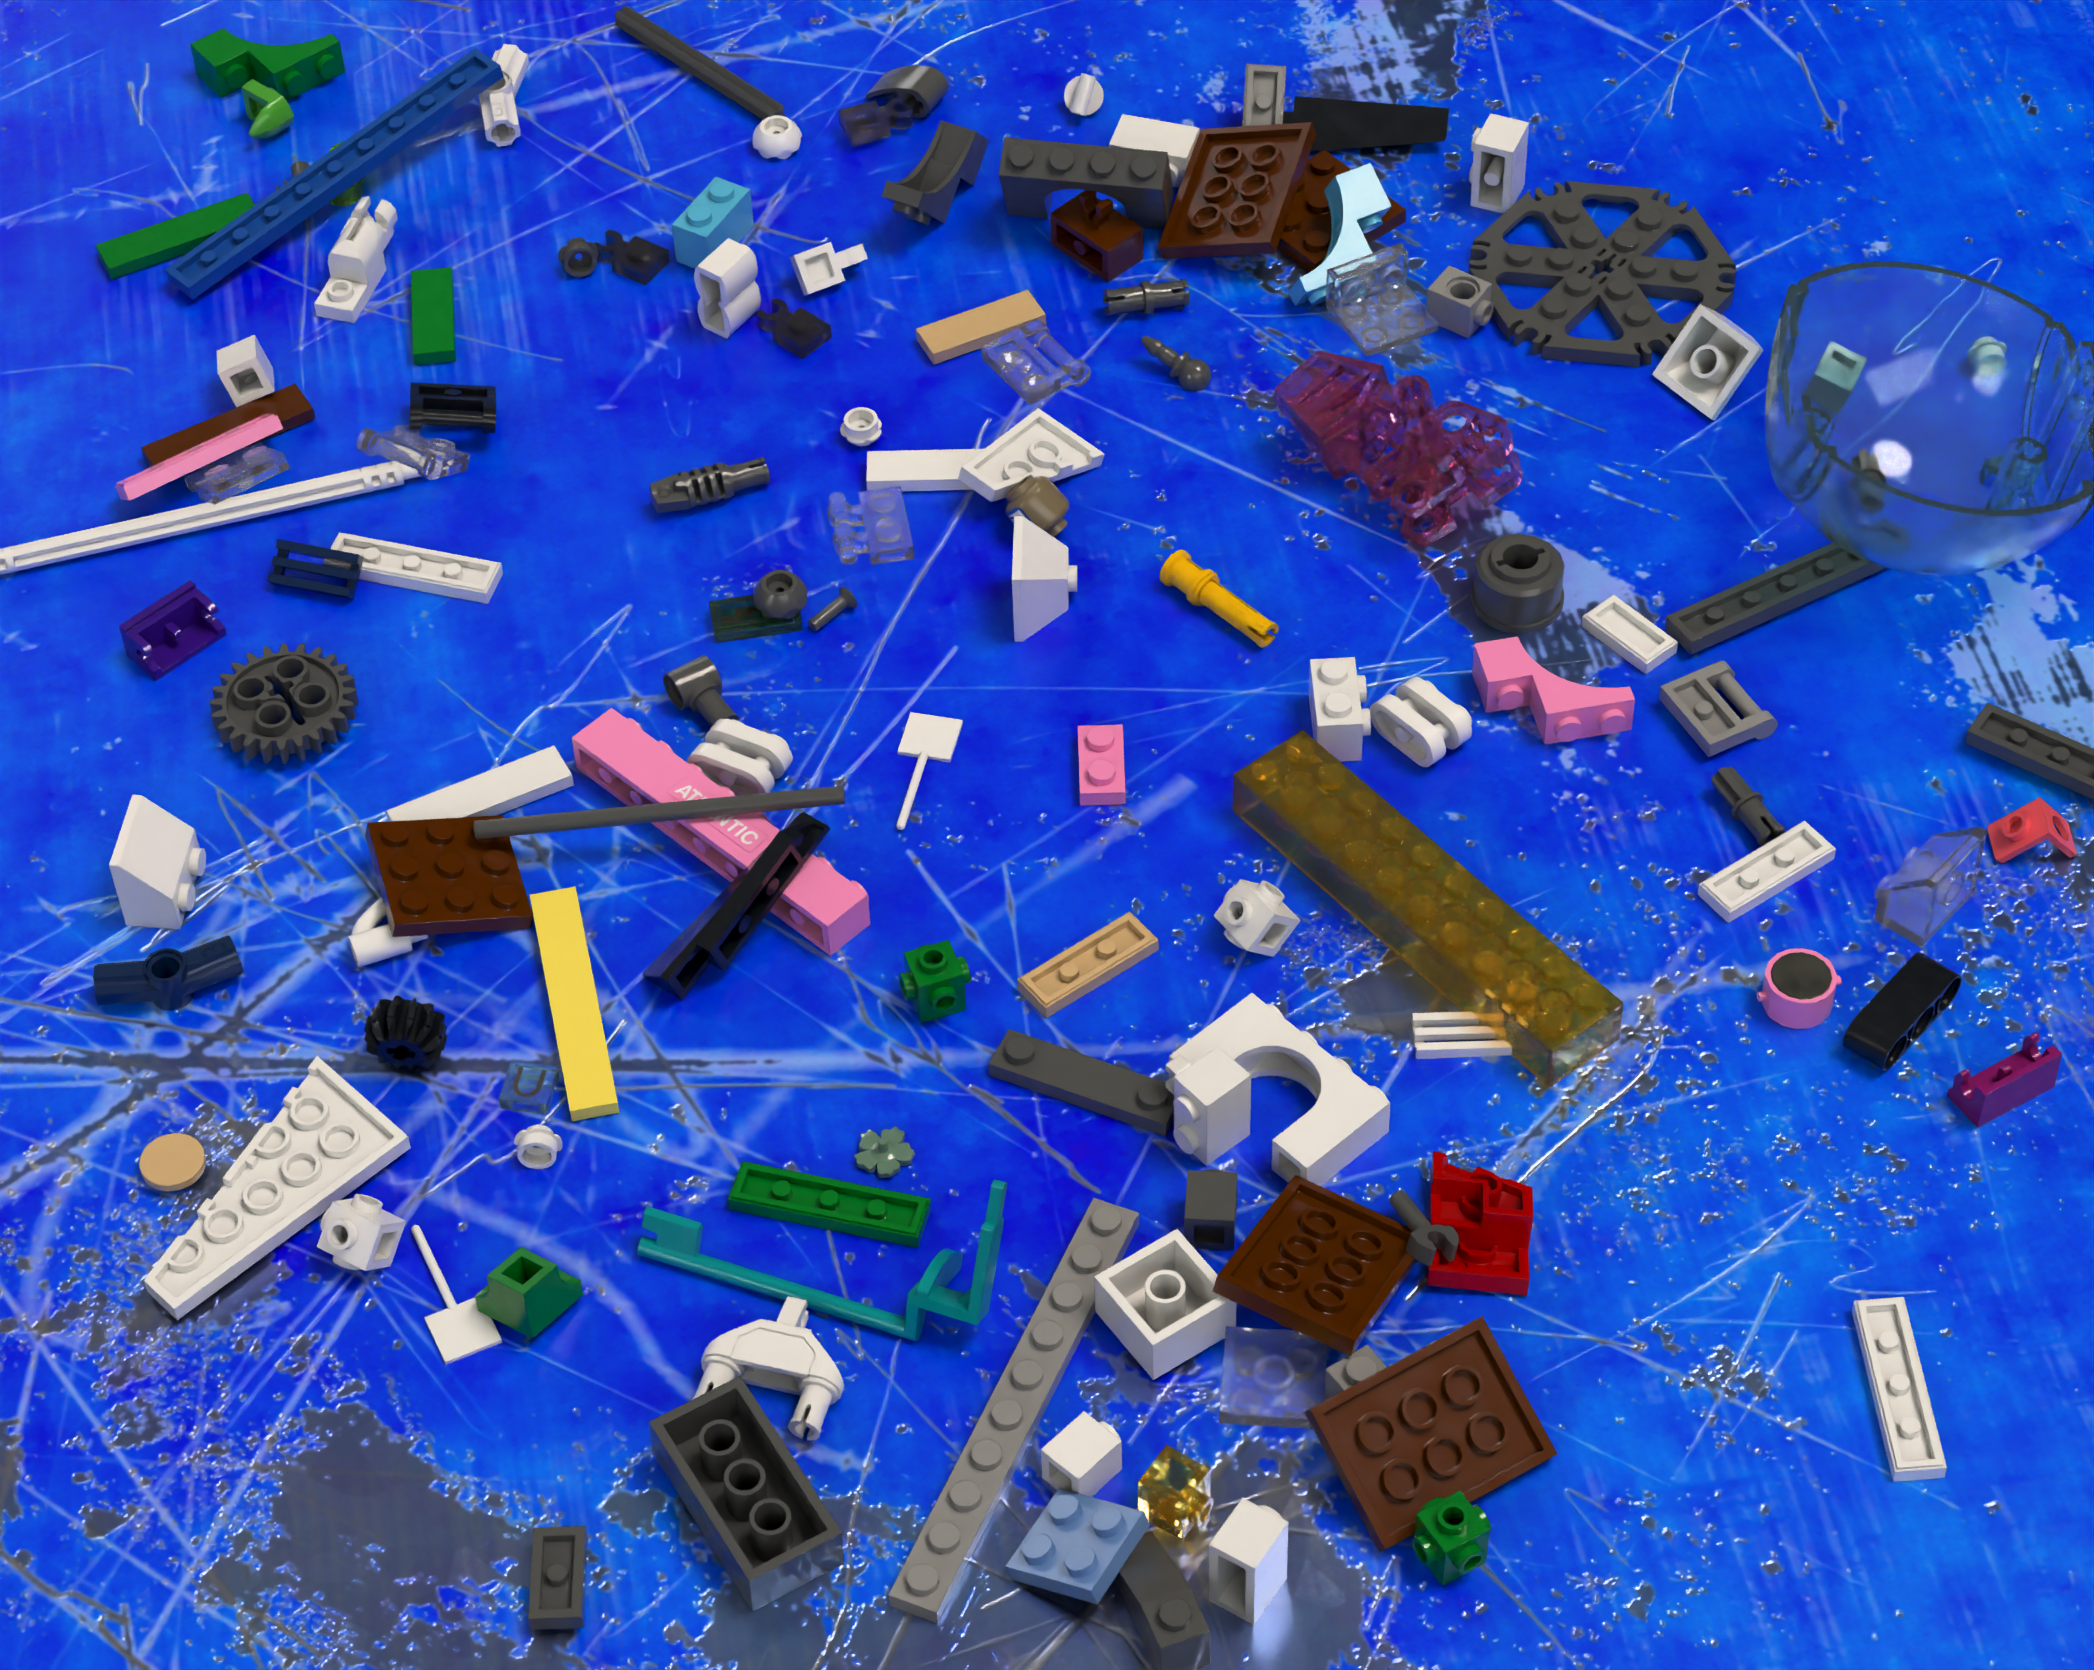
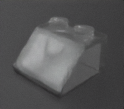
[1874,827,1987,948]

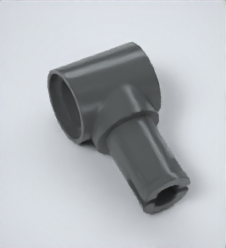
[663,655,739,727]

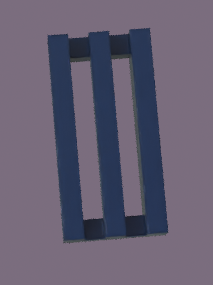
[268,539,364,600]

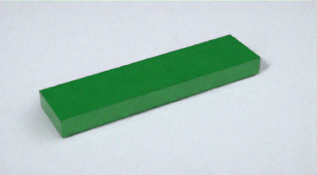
[95,193,255,279]
[728,1161,932,1248]

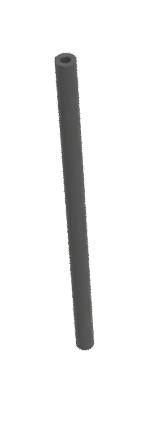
[474,786,846,839]

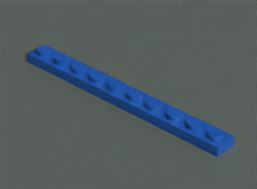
[164,48,504,299]

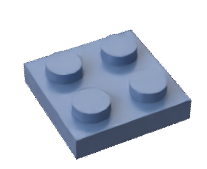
[1006,1488,1150,1604]

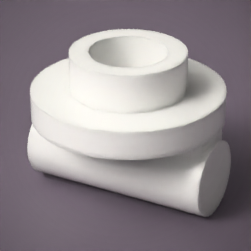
[1064,73,1104,116]

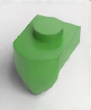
[241,79,294,139]

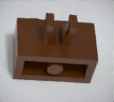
[1050,190,1143,282]

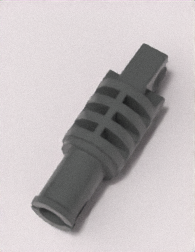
[650,457,770,513]

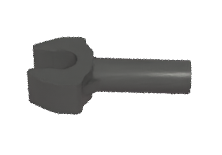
[1389,1190,1459,1266]

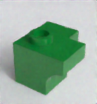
[475,1247,583,1339]

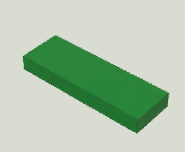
[411,267,456,365]

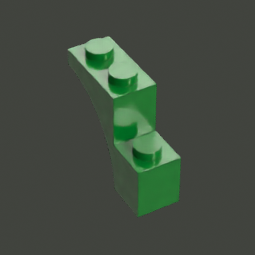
[190,28,345,101]

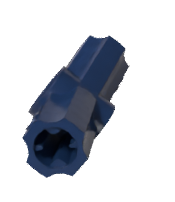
[93,935,244,1011]

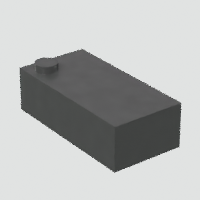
[649,1376,844,1612]

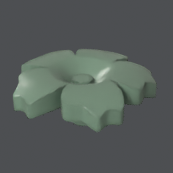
[854,1127,915,1178]

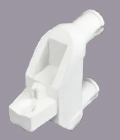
[692,1296,844,1441]

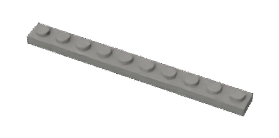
[888,1198,1139,1624]

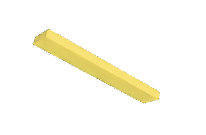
[530,886,620,1122]

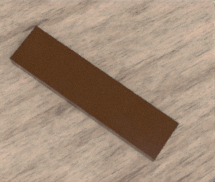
[141,384,315,467]

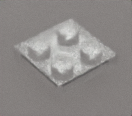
[1219,1326,1327,1429]

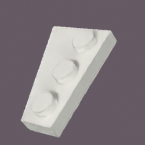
[958,408,1105,502]

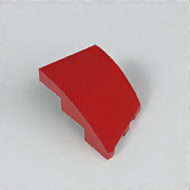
[1427,1151,1533,1295]

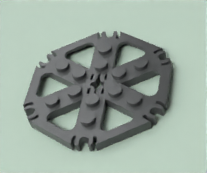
[1468,181,1736,368]

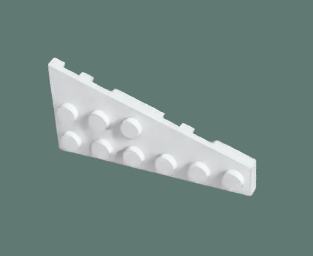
[144,1056,411,1321]

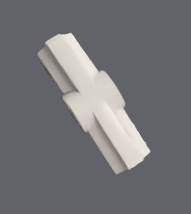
[478,44,529,147]

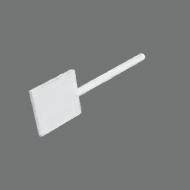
[896,712,963,830]
[411,1225,502,1365]

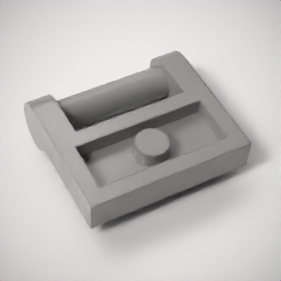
[1659,661,1778,757]

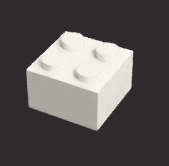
[1094,1229,1236,1380]

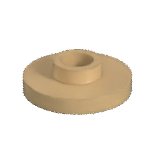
[139,1133,206,1191]

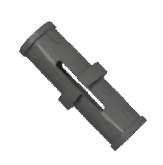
[1103,279,1190,316]

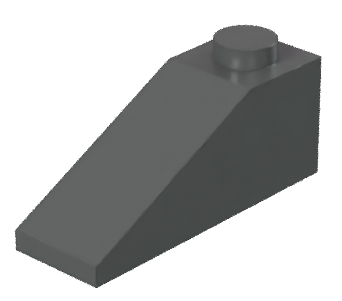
[1115,1531,1211,1670]

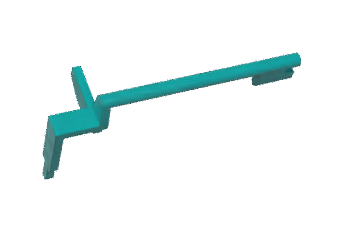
[637,1179,1007,1342]

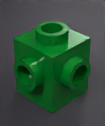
[899,940,971,1023]
[1412,1490,1491,1586]

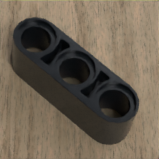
[1843,952,1962,1071]

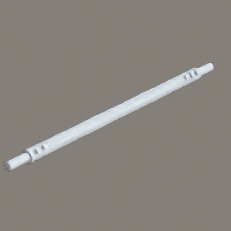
[0,454,445,575]

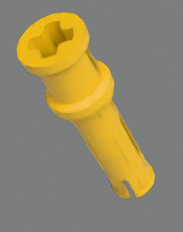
[1159,549,1279,648]

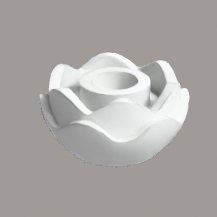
[752,115,802,159]

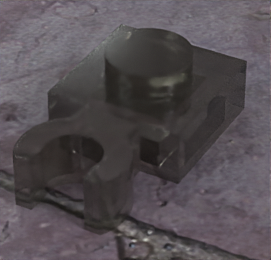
[838,97,914,147]
[594,230,670,285]
[756,298,832,359]

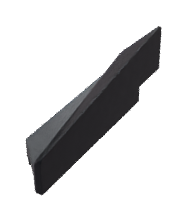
[1283,96,1449,152]
[643,812,830,1000]

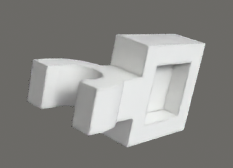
[790,242,868,296]

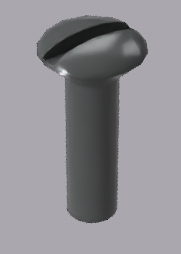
[808,587,857,631]

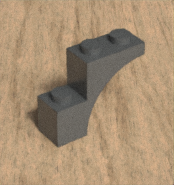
[882,120,989,226]

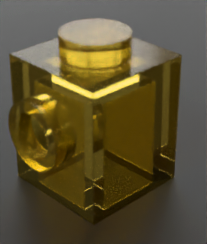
[1138,1445,1214,1540]

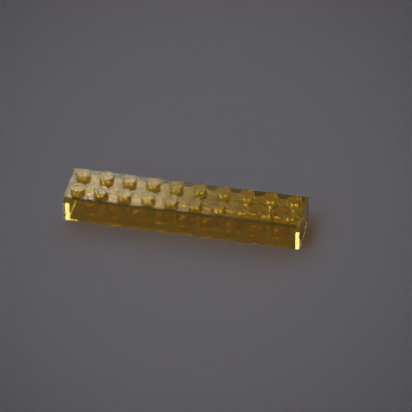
[1233,730,1624,1088]

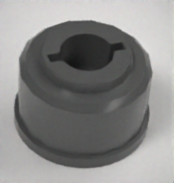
[1471,534,1565,634]

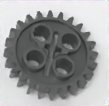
[210,643,359,764]

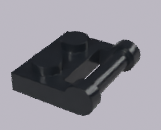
[409,383,496,433]

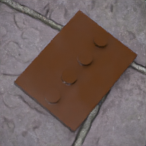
[1158,122,1317,259]
[1212,1175,1418,1356]
[1304,1316,1557,1552]

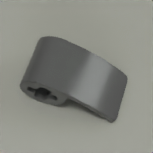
[866,65,949,118]

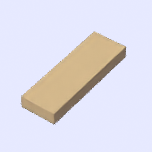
[916,290,1046,365]
[1017,911,1159,1018]

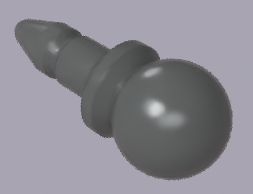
[1141,336,1212,391]

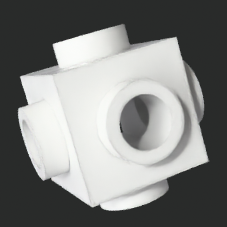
[1213,879,1301,957]
[317,1194,406,1271]

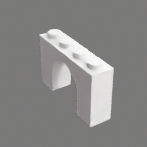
[1169,993,1390,1186]

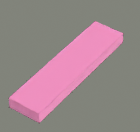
[115,414,284,501]

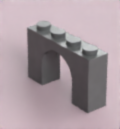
[999,137,1174,230]

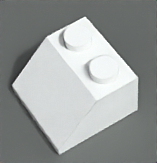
[109,795,206,929]

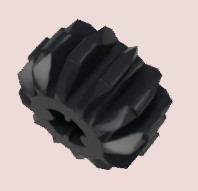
[364,996,447,1071]

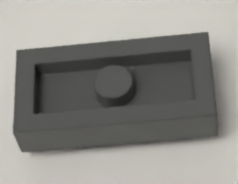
[528,1526,588,1630]

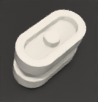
[1370,677,1472,767]
[687,719,793,796]

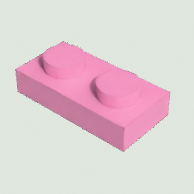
[1078,724,1126,806]

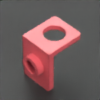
[1987,797,2077,863]

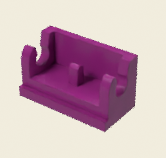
[1947,1032,2062,1128]

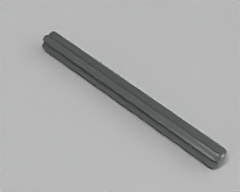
[614,6,785,120]

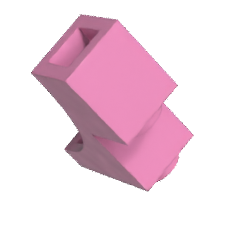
[1472,636,1635,745]

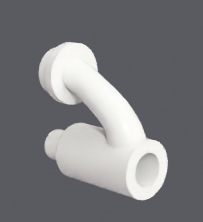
[348,897,428,968]

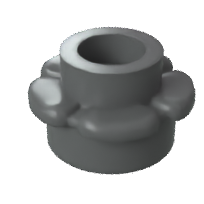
[558,238,599,277]

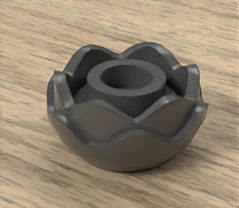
[753,570,808,619]

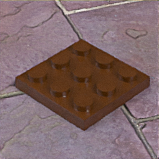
[1277,149,1406,272]
[365,815,533,937]

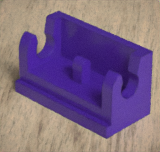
[119,580,227,681]

